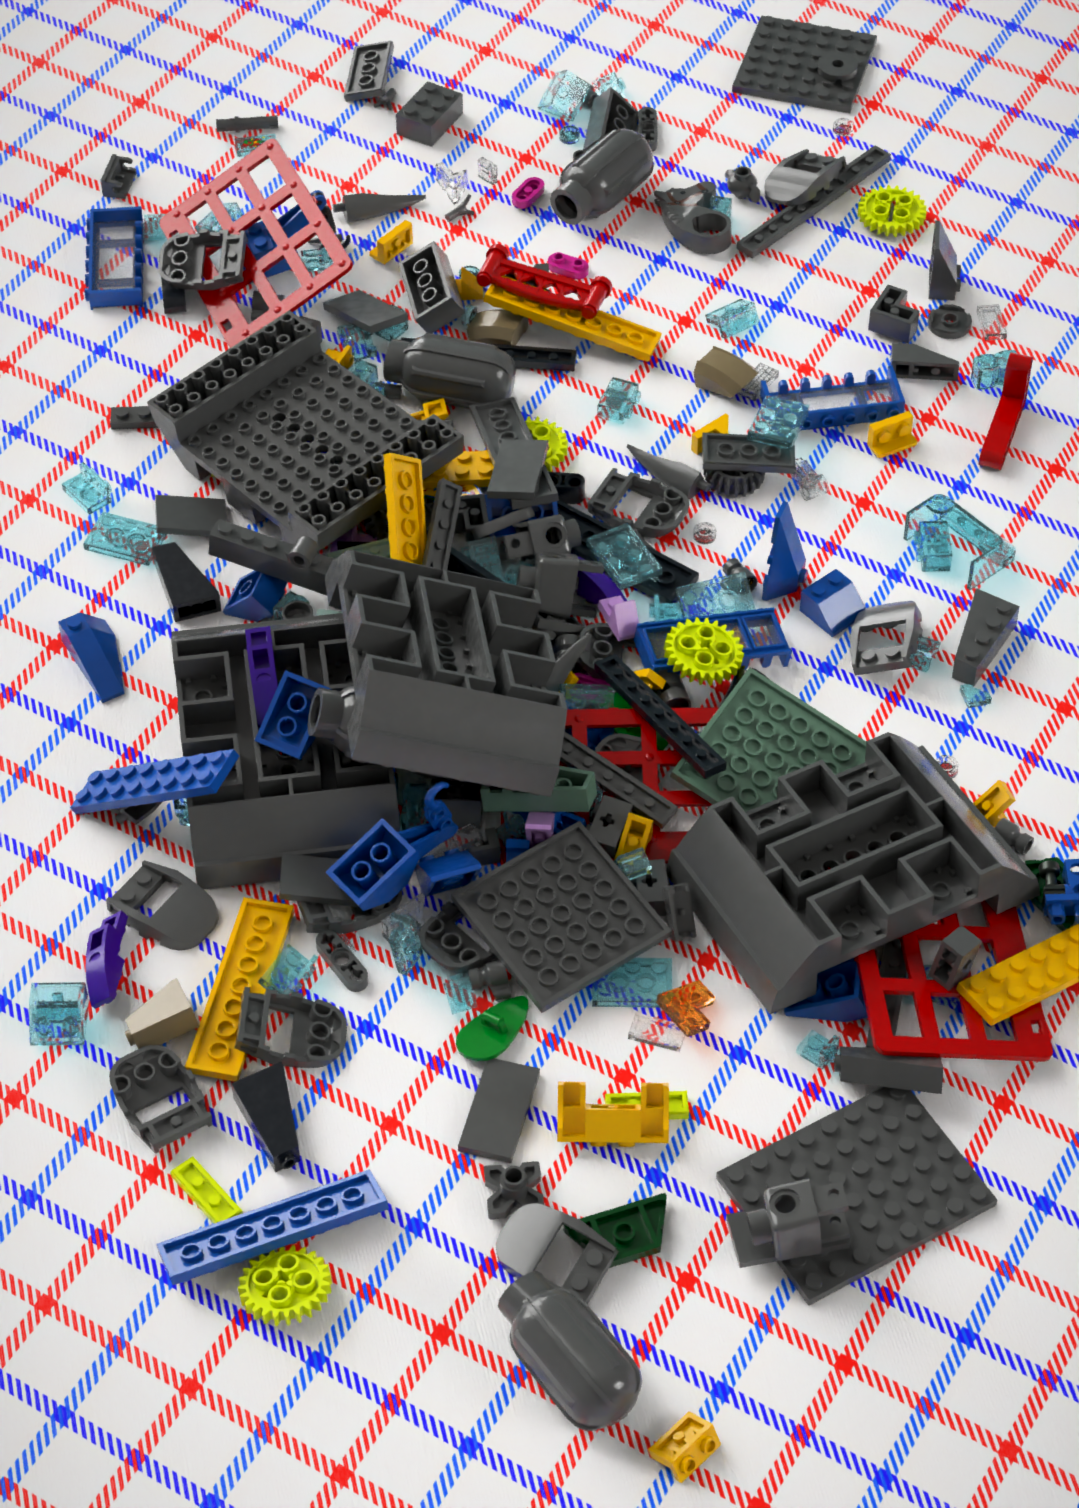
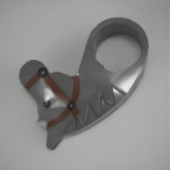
[654,181,732,254]

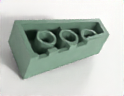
[480,766,597,812]

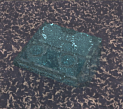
[29,982,89,1046]

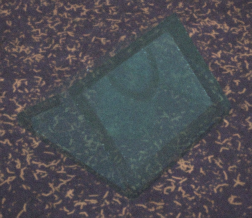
[537,69,591,122]

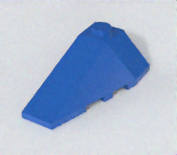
[762,501,808,601]
[58,612,125,703]

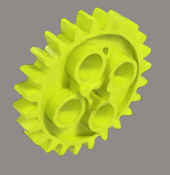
[857,185,927,237]
[525,416,568,472]
[663,617,744,686]
[238,1245,332,1326]

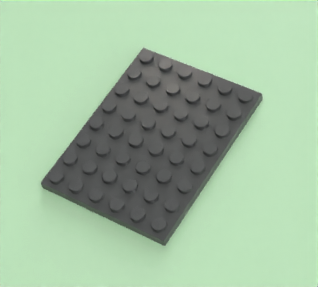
[716,1087,997,1306]

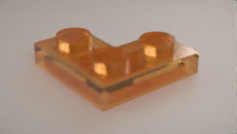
[656,980,715,1037]

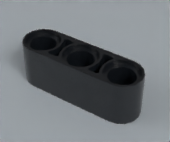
[161,277,187,314]
[549,472,585,504]

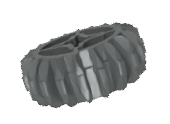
[703,469,765,498]

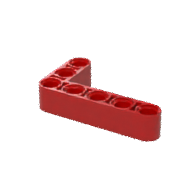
[979,352,1033,470]

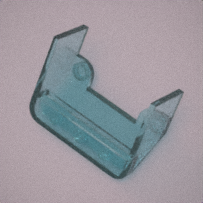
[903,494,1016,590]

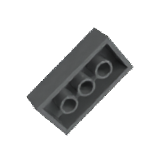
[398,241,465,333]

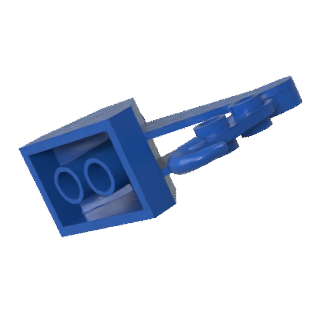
[326,782,458,911]

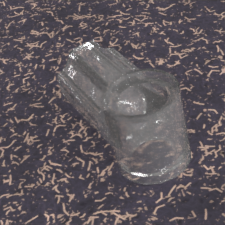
[791,458,829,501]

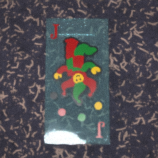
[234,134,276,157]

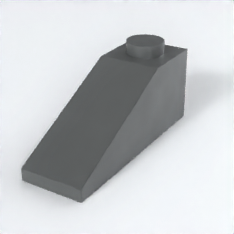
[890,343,959,381]

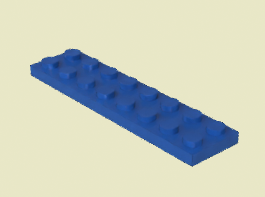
[70,749,239,815]
[156,1169,389,1285]

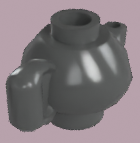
[725,166,760,203]

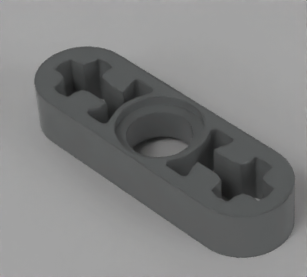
[638,107,657,152]
[471,506,535,540]
[316,930,368,992]

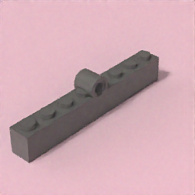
[209,519,333,596]

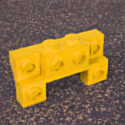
[557,1081,669,1147]

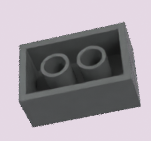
[396,81,463,147]

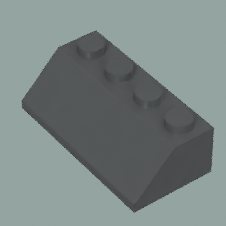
[583,87,639,150]

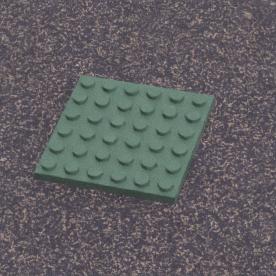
[670,667,866,812]

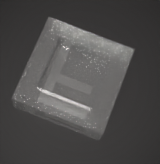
[477,157,498,185]

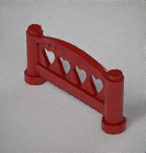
[476,244,613,320]

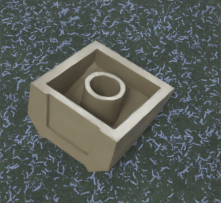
[466,310,529,346]
[693,346,759,398]

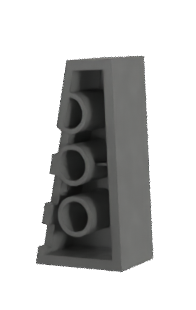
[952,588,1020,687]

